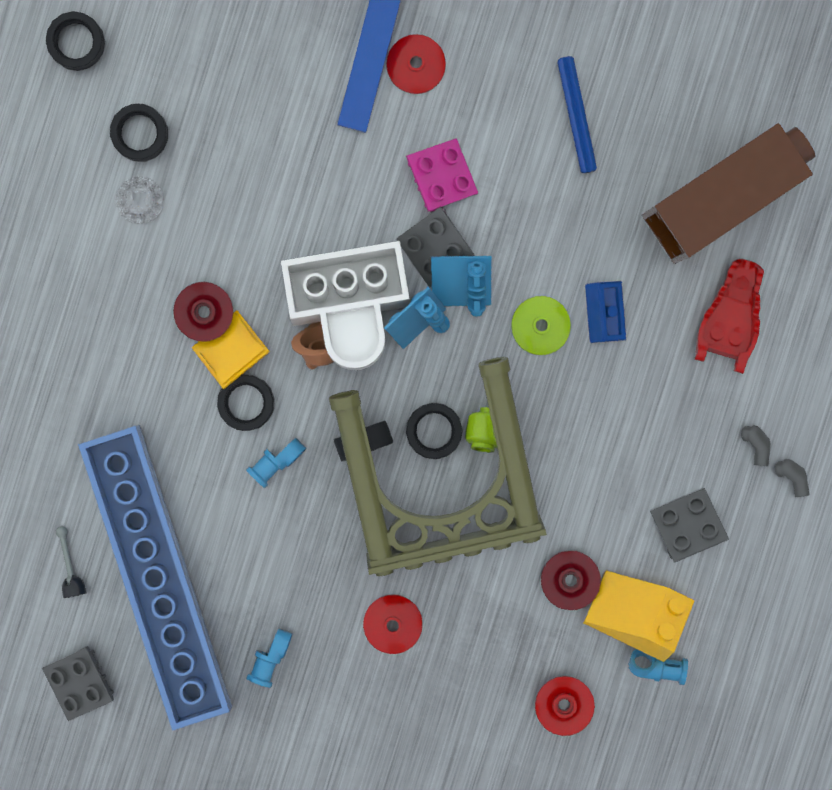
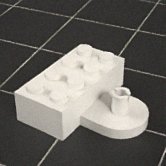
[281,241,410,370]

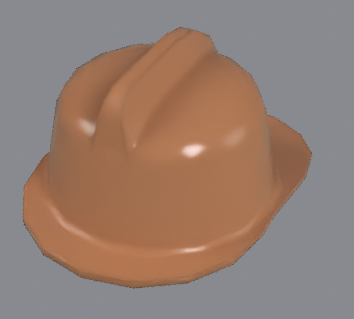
[291,322,334,370]

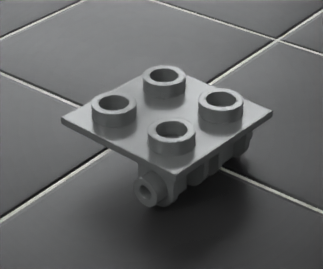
[396,206,475,288]
[650,488,729,563]
[42,646,114,721]

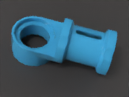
[246,438,306,488]
[246,629,292,688]
[628,649,688,685]

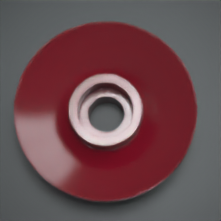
[173,282,233,342]
[541,551,601,610]

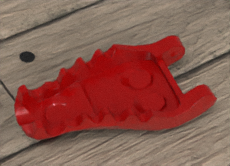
[695,259,764,374]

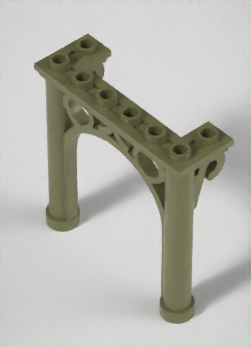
[329,357,547,576]

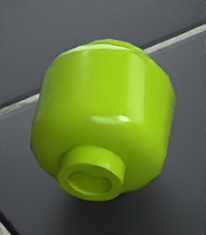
[465,407,497,453]

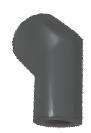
[741,425,771,466]
[775,459,810,497]

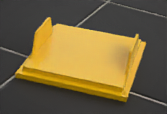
[191,310,270,389]

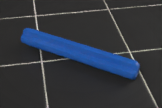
[558,56,597,173]

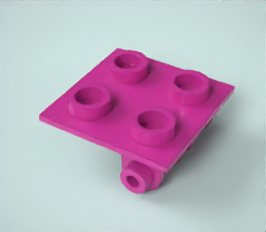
[406,138,478,212]

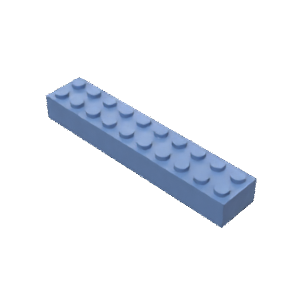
[78,425,232,731]

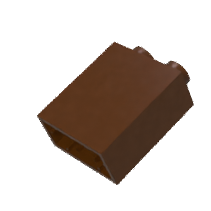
[641,123,816,264]

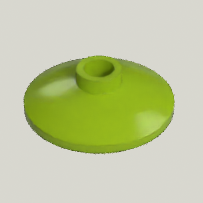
[511,296,571,355]

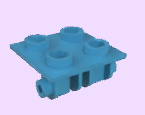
[431,256,492,317]
[384,287,450,349]

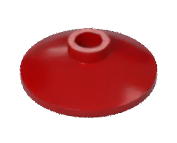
[386,34,446,94]
[363,595,422,654]
[535,676,595,736]

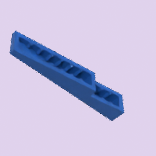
[337,0,401,133]

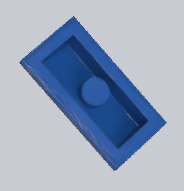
[585,281,626,343]

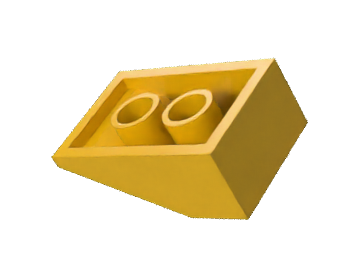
[583,571,695,662]

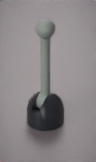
[56,526,87,599]

